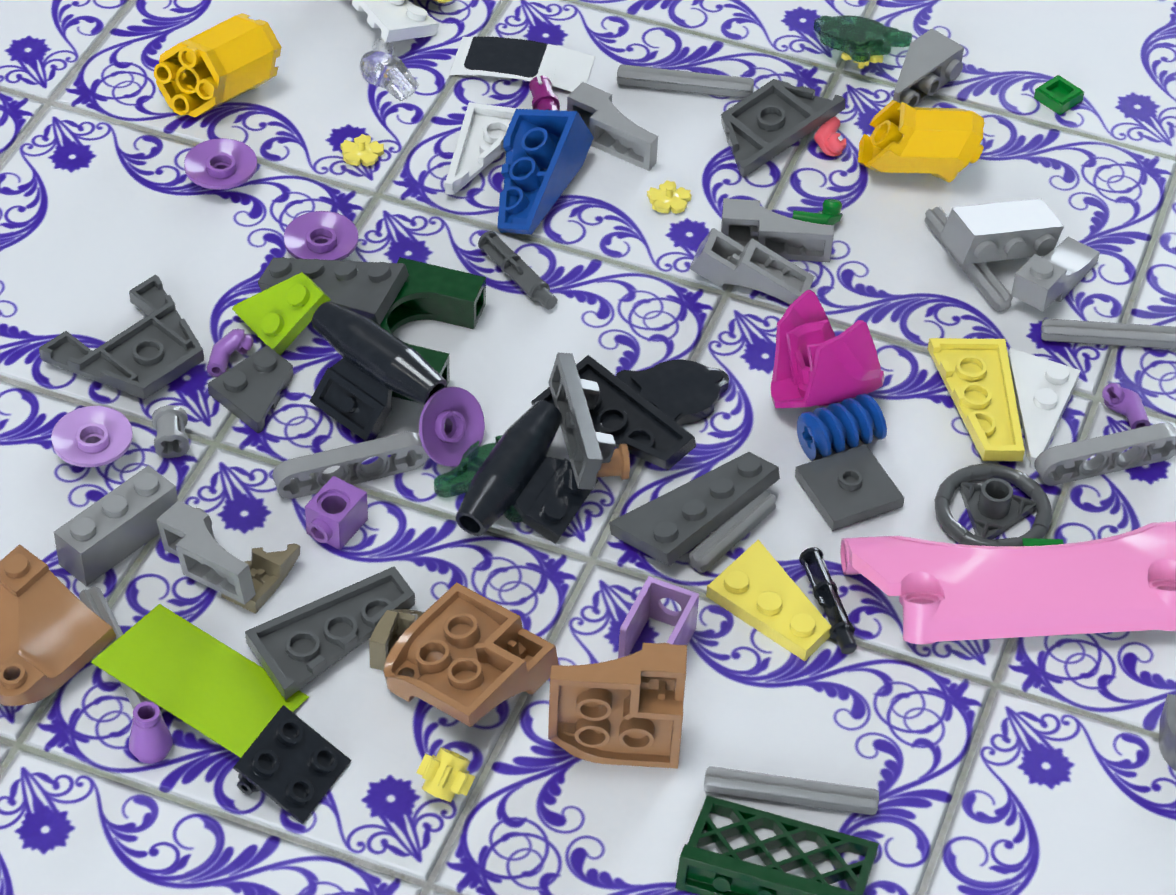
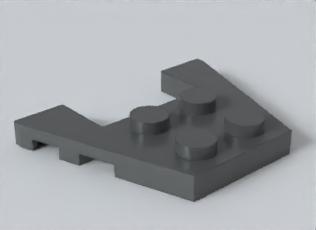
[39,275,204,400]

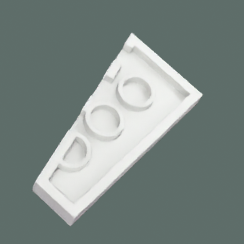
[352,0,439,43]

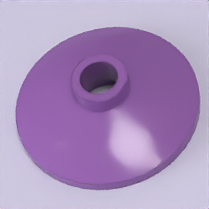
[184,138,257,190]
[284,211,358,261]
[419,387,485,467]

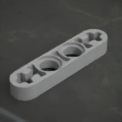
[1034,422,1176,485]
[272,432,428,499]

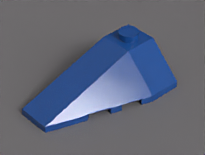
[497,109,594,235]

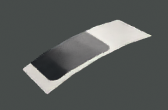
[449,37,595,92]

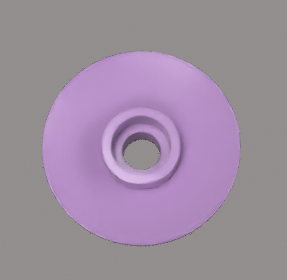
[51,406,133,467]

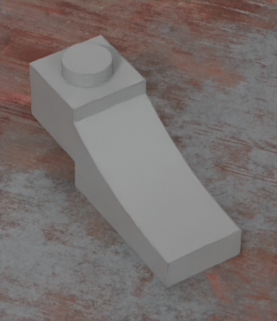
[567,82,658,171]
[721,198,834,263]
[689,228,815,305]
[1011,237,1100,312]
[156,500,256,605]

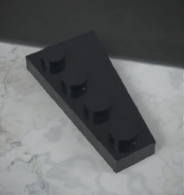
[531,355,696,470]

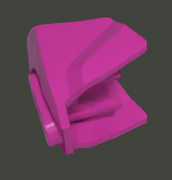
[770,290,885,408]

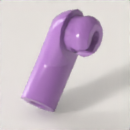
[207,329,254,377]
[1102,383,1150,430]

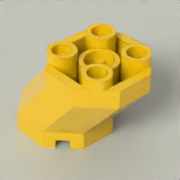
[154,13,282,117]
[858,100,985,183]

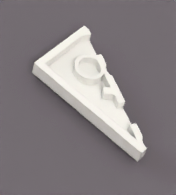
[445,102,518,195]
[1008,348,1081,469]

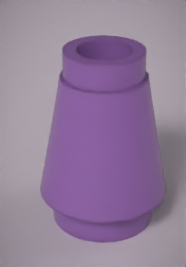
[129,701,173,764]

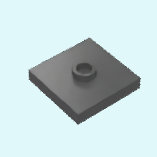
[795,444,904,531]

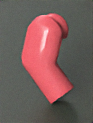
[814,116,847,157]

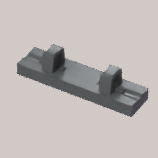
[548,352,616,490]

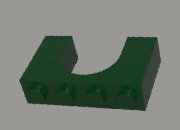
[380,257,486,403]

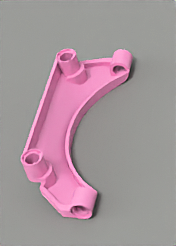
[840,521,1176,644]

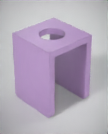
[618,576,699,658]

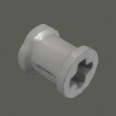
[152,405,190,458]

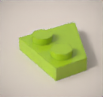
[232,272,331,355]

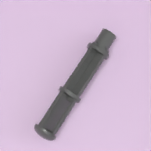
[478,231,558,310]

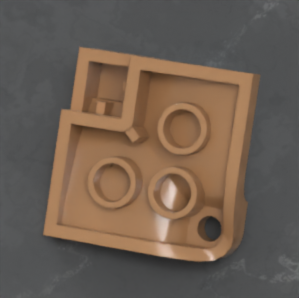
[0,544,116,706]
[384,582,559,727]
[548,643,687,769]

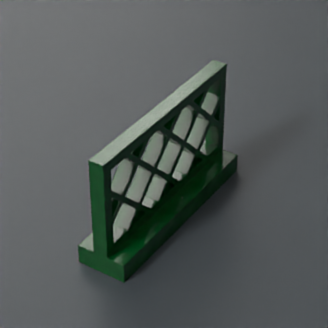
[675,795,879,895]

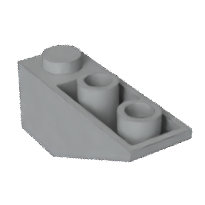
[893,28,964,107]

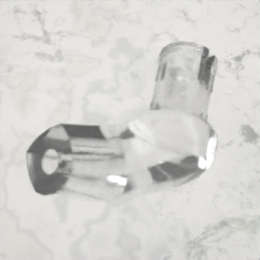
[359,38,419,101]

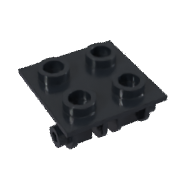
[233,705,351,824]

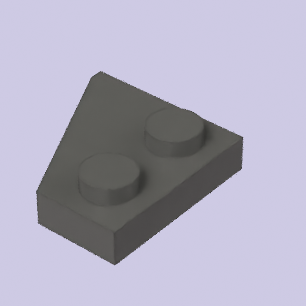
[208,345,293,433]

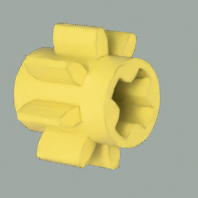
[416,747,475,802]

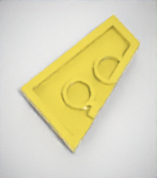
[706,540,832,661]

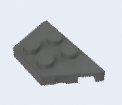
[721,79,845,178]

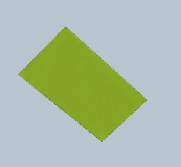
[91,604,309,758]

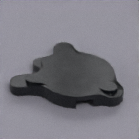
[616,359,729,426]

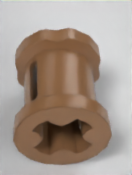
[596,444,630,480]

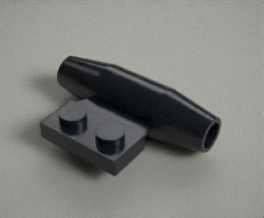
[310,302,447,441]
[455,401,598,544]

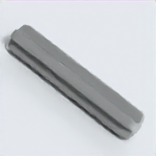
[688,490,777,573]

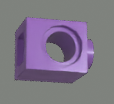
[305,476,368,550]

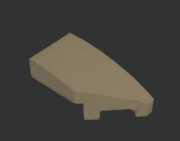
[221,543,300,614]
[369,609,424,671]

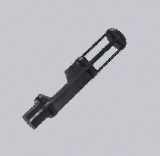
[799,547,857,654]

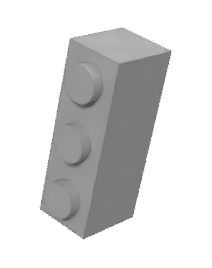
[940,199,1064,265]
[54,465,178,586]

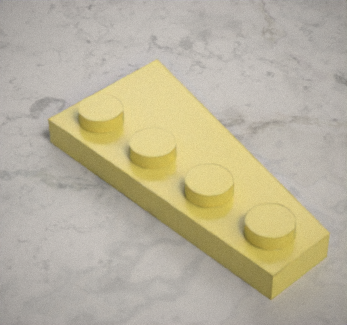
[927,338,1025,461]

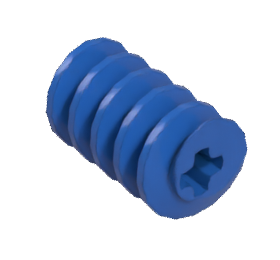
[797,394,887,461]

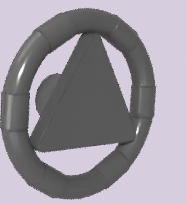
[934,463,1052,546]

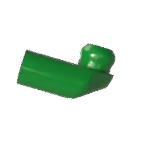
[792,199,843,225]

